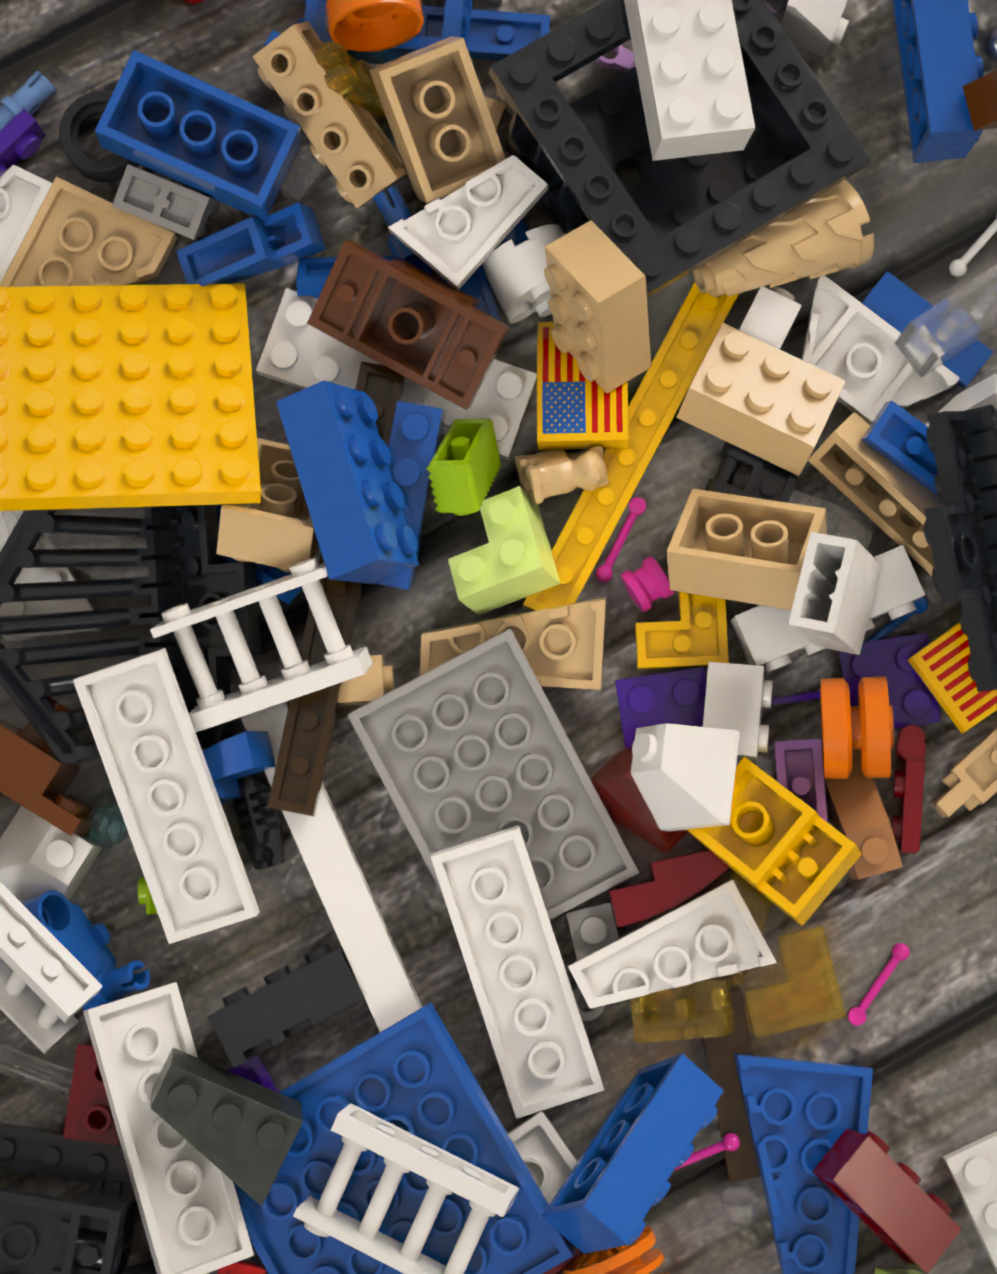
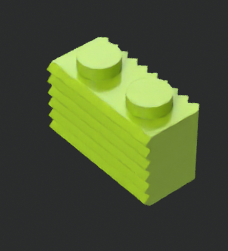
[426,418,501,516]

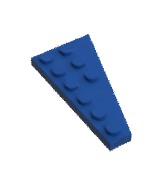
[733,1053,873,1274]

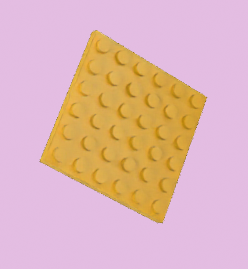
[0,283,261,511]

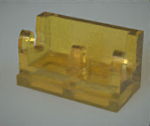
[631,979,735,1044]

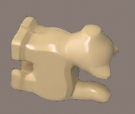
[515,446,609,505]

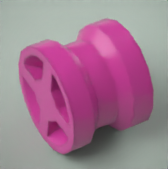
[620,556,674,613]

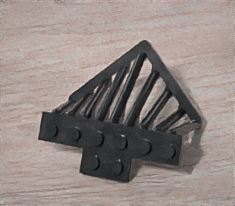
[924,405,997,692]
[0,505,262,764]

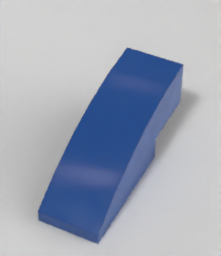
[176,202,326,286]
[203,731,276,803]

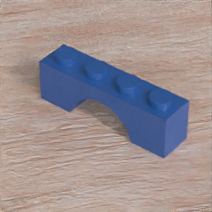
[375,400,446,590]

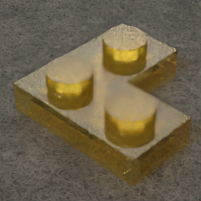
[743,925,846,1038]

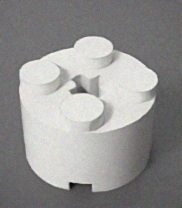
[482,224,566,324]

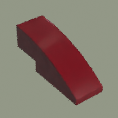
[608,850,729,927]

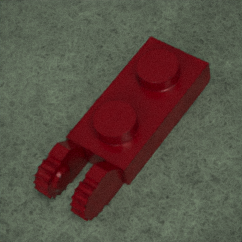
[891,724,926,855]

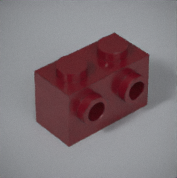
[63,1040,120,1146]

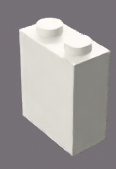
[788,532,882,655]

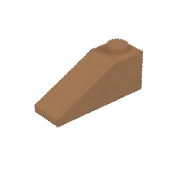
[821,745,903,880]

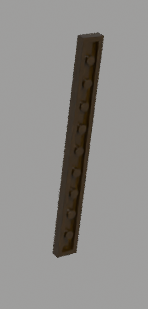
[267,362,406,817]

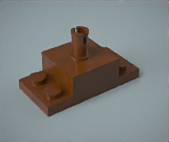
[307,240,510,410]
[0,697,99,837]

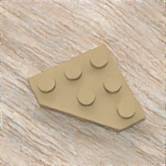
[0,176,177,287]

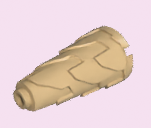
[693,180,874,297]

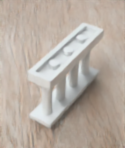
[150,557,373,732]
[0,882,103,1054]
[293,1103,520,1274]

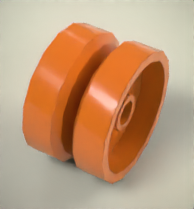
[820,676,894,779]

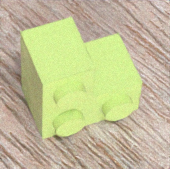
[448,486,561,615]

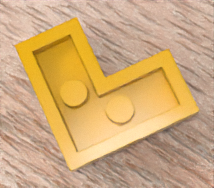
[635,591,729,669]

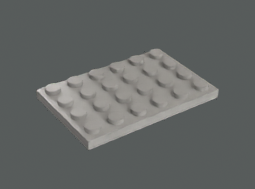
[347,628,639,920]

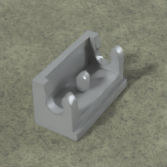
[112,164,220,240]

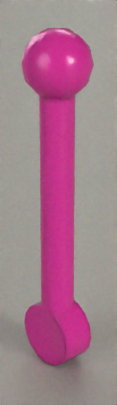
[595,497,646,583]
[847,943,910,1026]
[674,1133,740,1171]

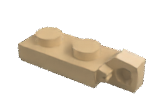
[931,726,997,818]

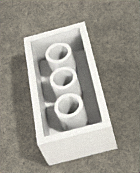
[624,0,755,161]

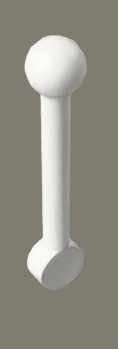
[949,213,997,277]

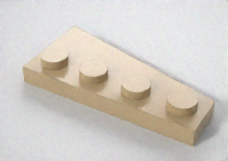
[420,597,606,690]

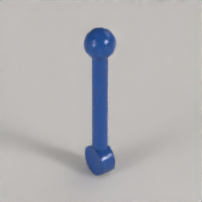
[861,597,928,652]

